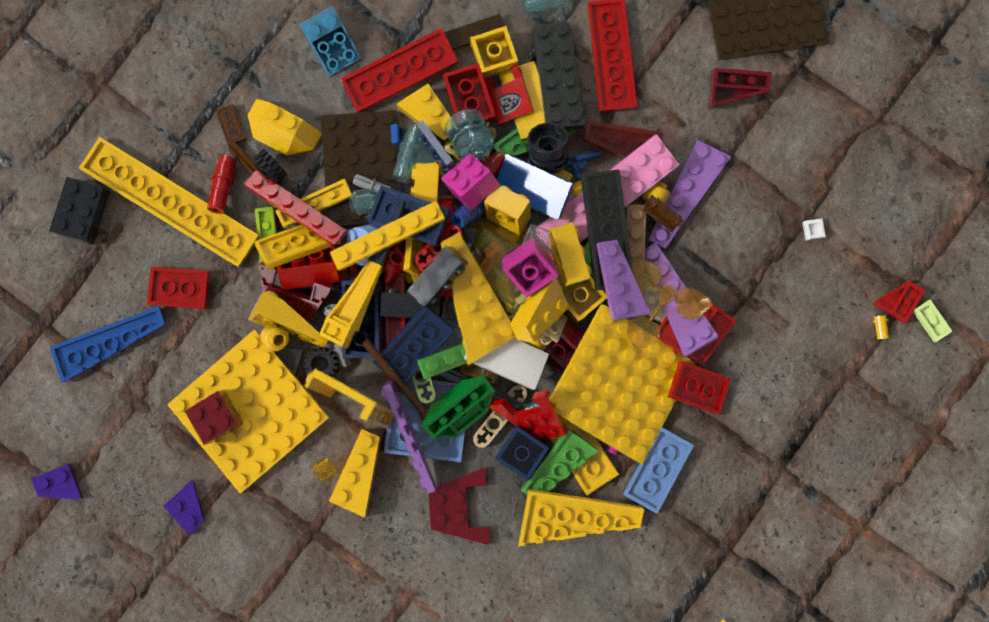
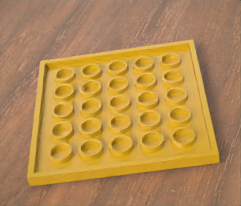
[550,304,696,464]
[167,329,330,494]

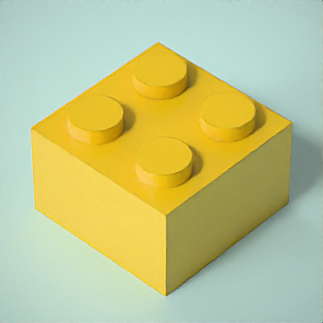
[470,26,518,79]
[484,185,531,236]
[560,276,607,324]

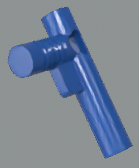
[566,150,602,180]

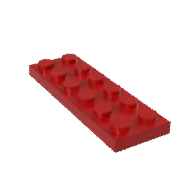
[587,0,637,113]
[340,28,459,113]

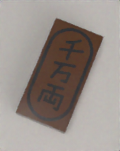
[215,104,247,146]

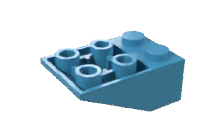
[299,6,361,76]

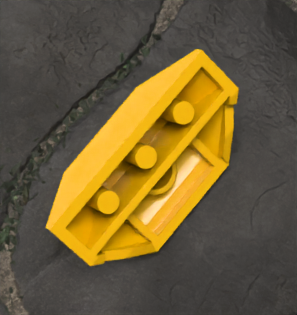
[248,99,322,156]

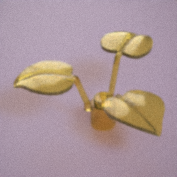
[627,256,713,348]

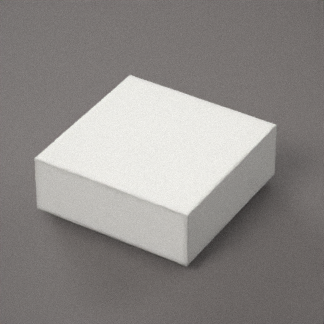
[802,218,826,241]

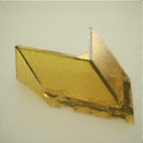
[455,208,558,314]

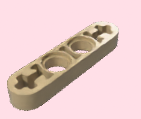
[473,385,527,448]

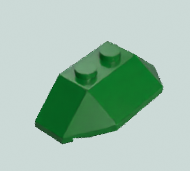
[422,376,495,440]

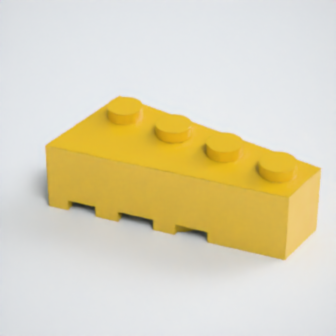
[329,429,382,518]

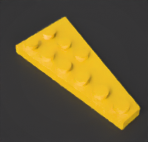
[441,233,515,365]
[518,489,644,547]

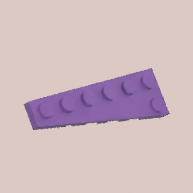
[648,140,731,249]
[644,243,718,358]
[381,380,437,494]

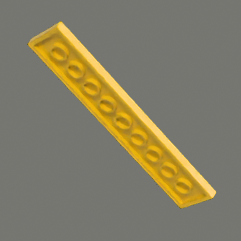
[79,137,259,268]

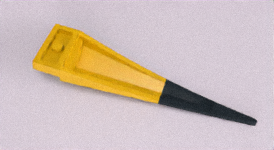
[319,201,407,349]

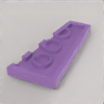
[596,240,651,321]

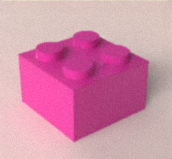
[441,153,500,211]
[502,237,558,298]

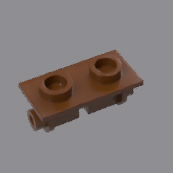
[643,195,683,233]

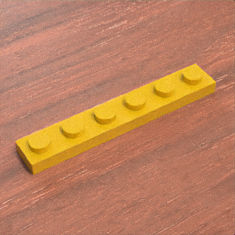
[330,201,446,271]

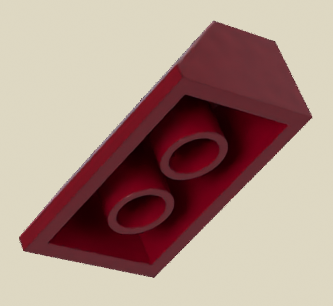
[544,318,584,375]

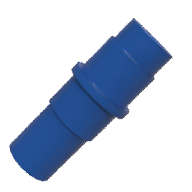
[450,196,488,229]

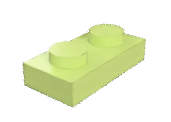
[913,300,952,342]

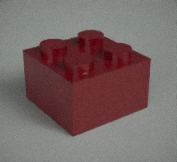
[184,390,244,445]

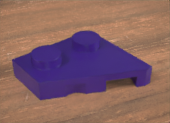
[31,463,83,499]
[163,480,205,535]

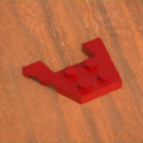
[489,390,569,440]

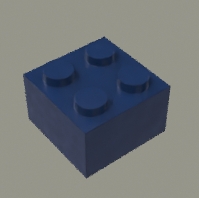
[495,426,549,481]

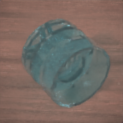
[445,109,494,160]

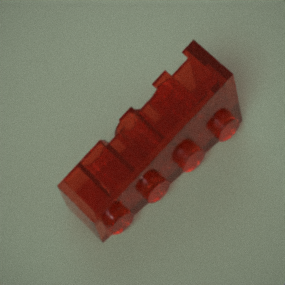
[583,120,663,159]

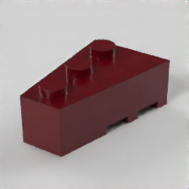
[708,68,772,108]

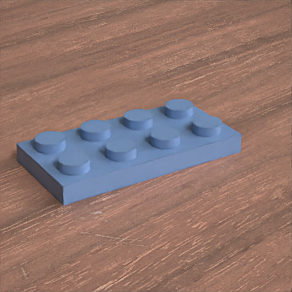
[622,427,694,514]

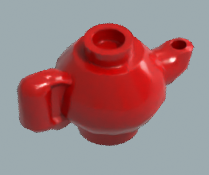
[382,242,405,285]

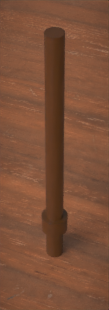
[362,339,429,421]

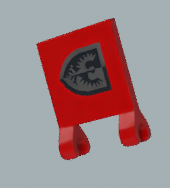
[484,64,534,126]

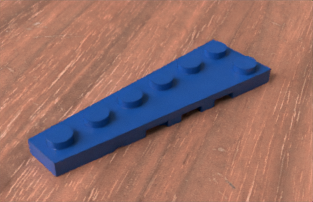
[50,306,167,383]

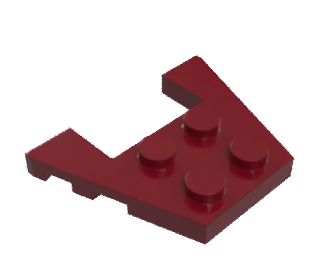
[259,261,333,323]
[429,468,490,545]

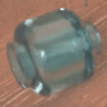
[349,188,377,215]

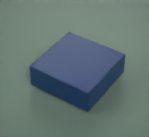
[391,124,406,147]

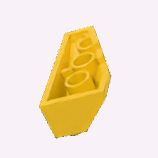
[248,291,328,347]

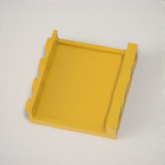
[305,369,394,429]

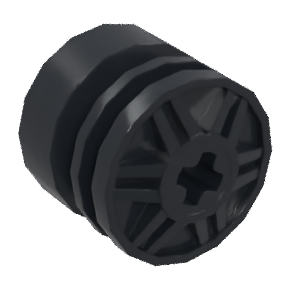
[527,122,569,174]

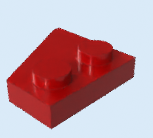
[872,281,925,323]

